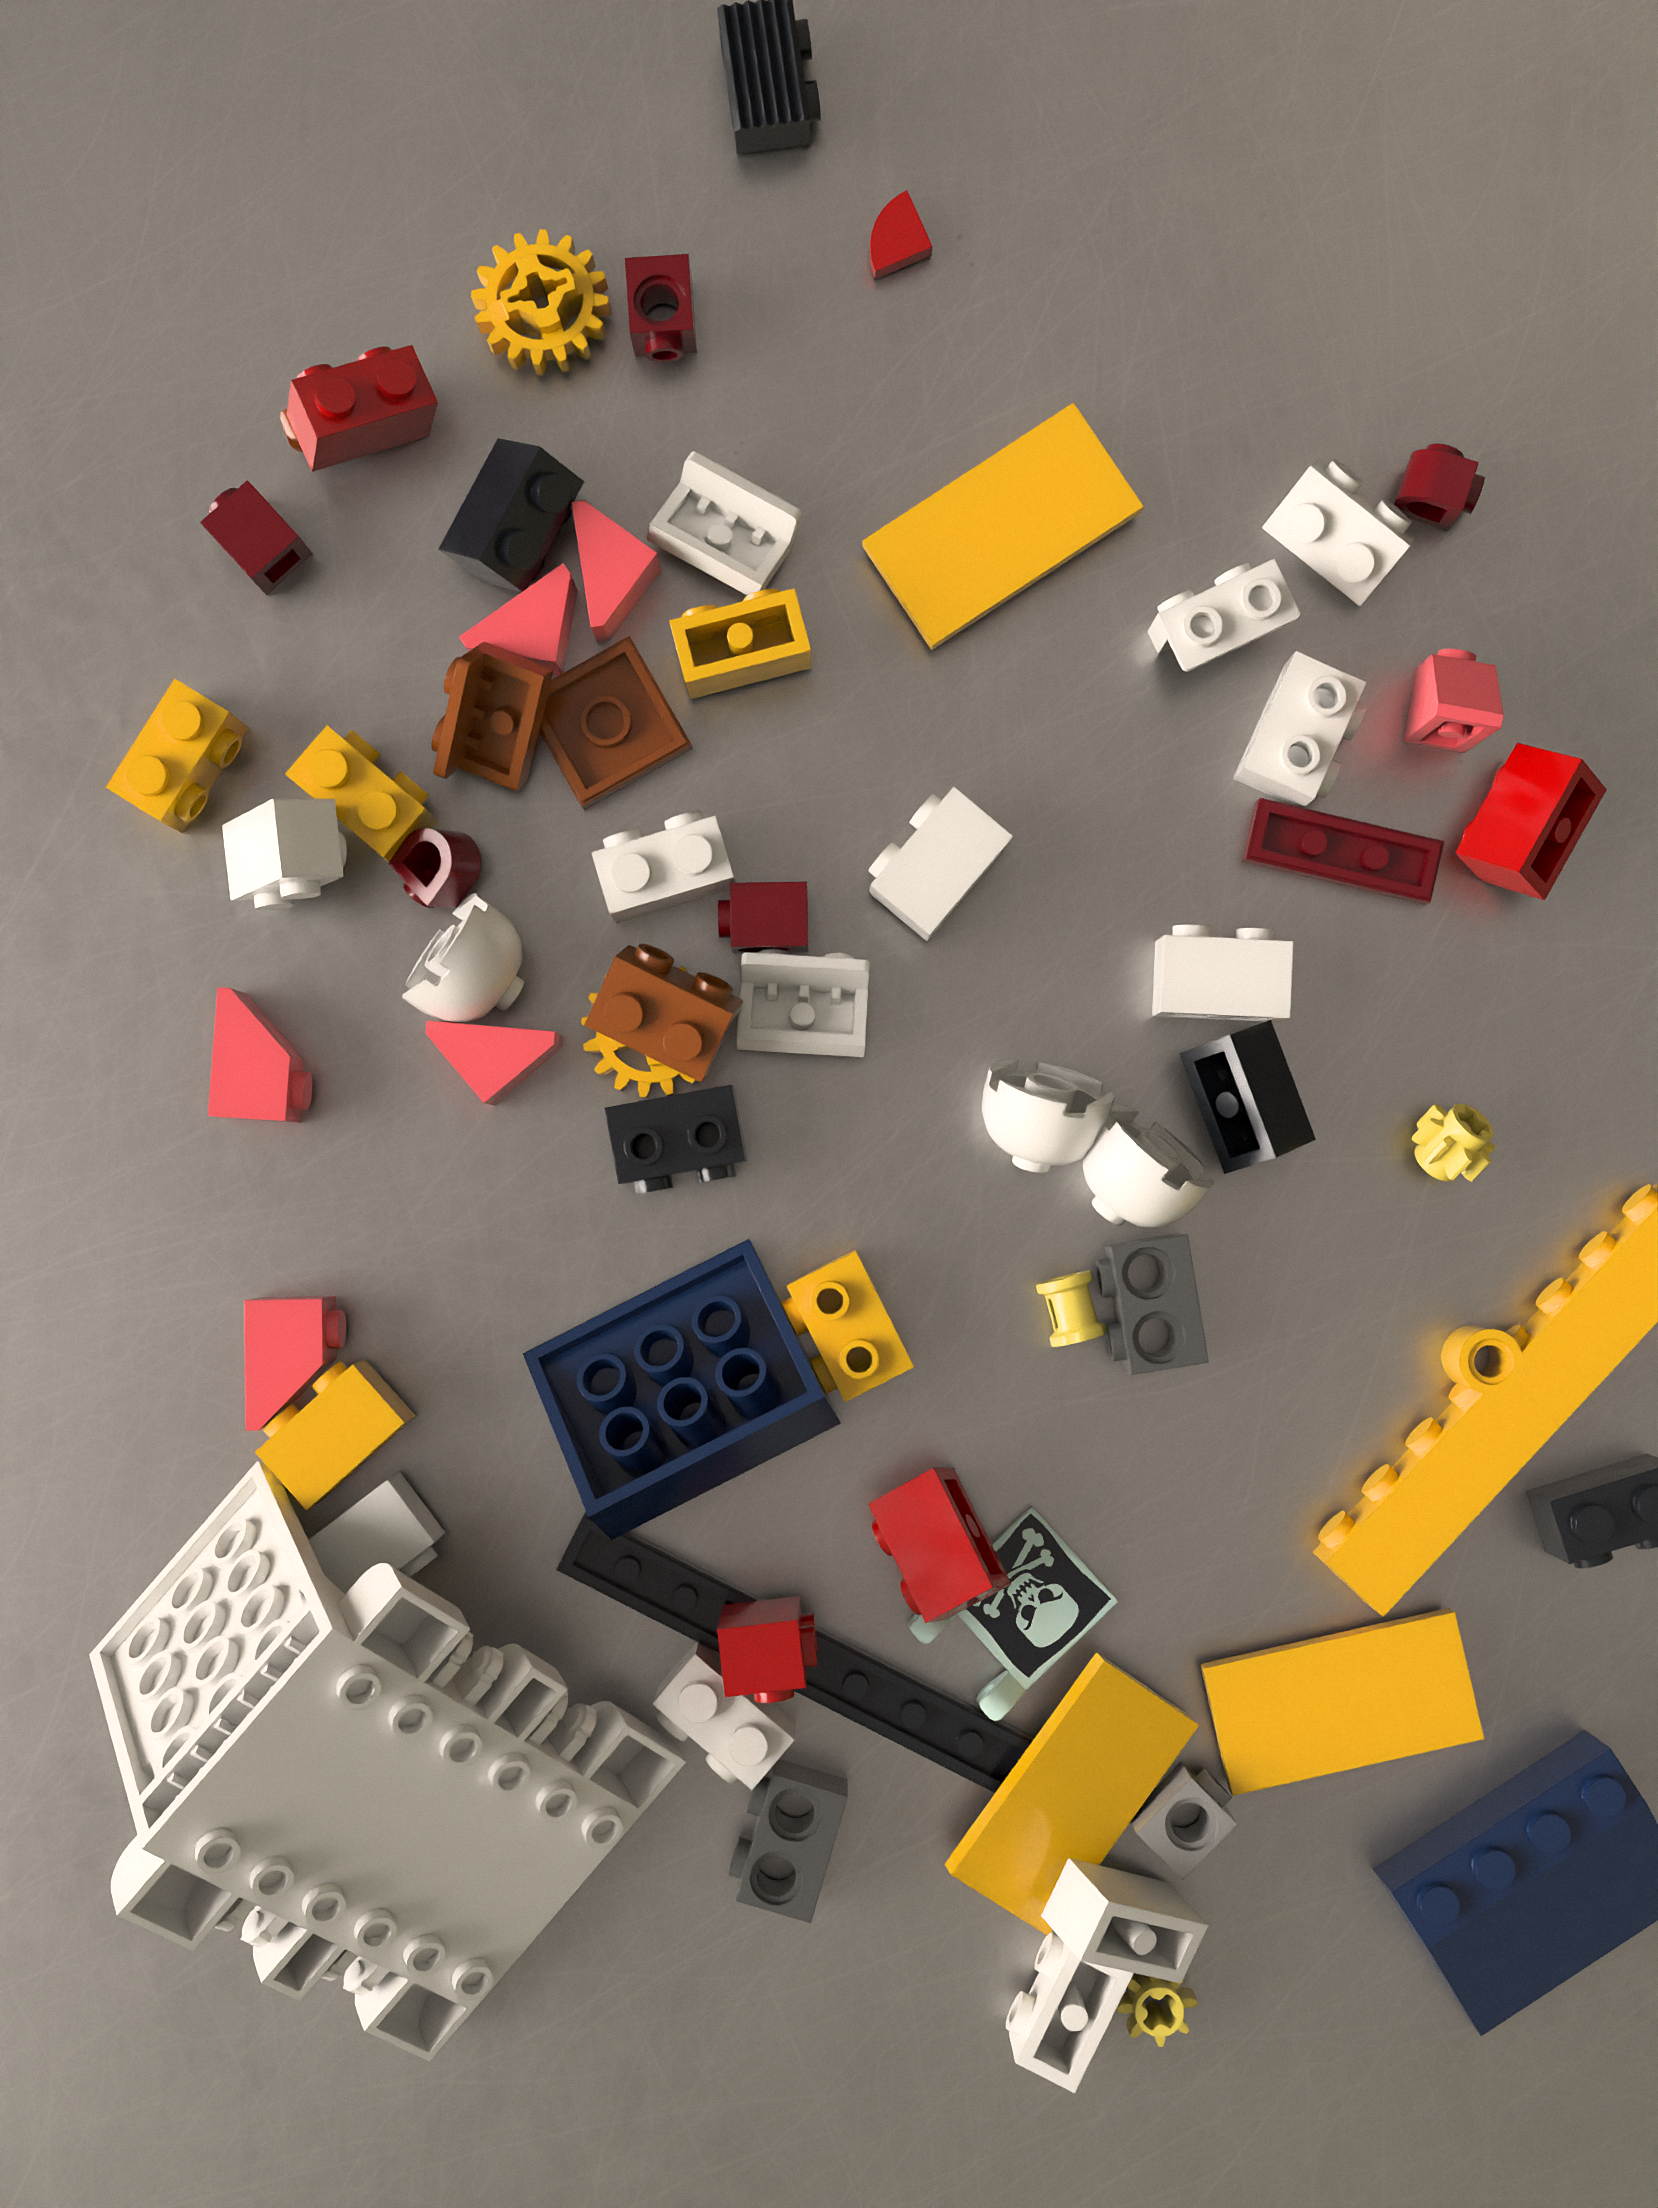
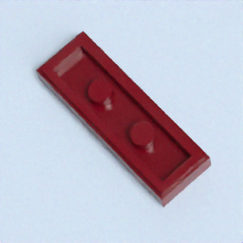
[1242,798,1445,905]

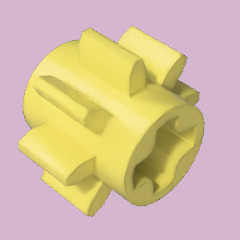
[1412,1104,1496,1182]
[1116,1973,1198,2047]

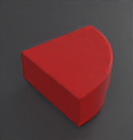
[870,190,933,280]

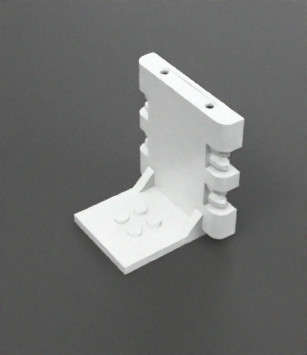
[89,1461,686,2062]

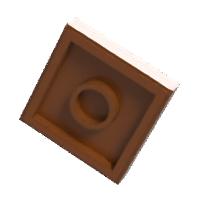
[539,636,693,810]

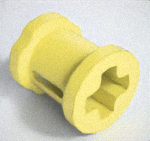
[1036,1270,1107,1347]

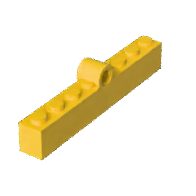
[1312,1184,1658,1617]

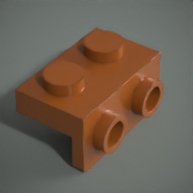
[431,641,554,791]
[584,944,744,1083]

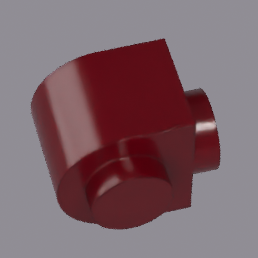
[1394,443,1485,531]
[388,828,481,908]

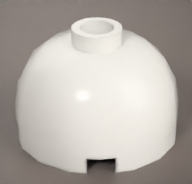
[402,893,524,1023]
[982,1059,1115,1173]
[1082,1104,1214,1228]

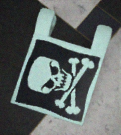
[907,1506,1118,1721]

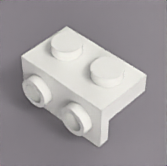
[646,451,802,595]
[1262,459,1416,606]
[1147,558,1300,672]
[737,949,870,1057]

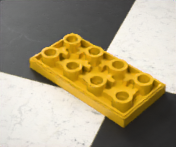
[862,402,1144,650]
[1200,1608,1484,1796]
[944,1652,1199,1936]

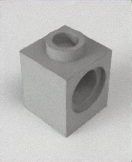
[1131,1762,1238,1880]

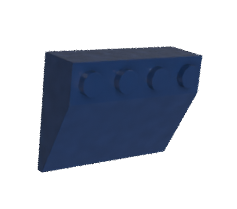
[522,1239,841,1540]
[1373,1730,1658,2036]

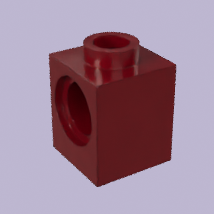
[625,254,697,362]
[200,480,313,595]
[718,882,809,954]

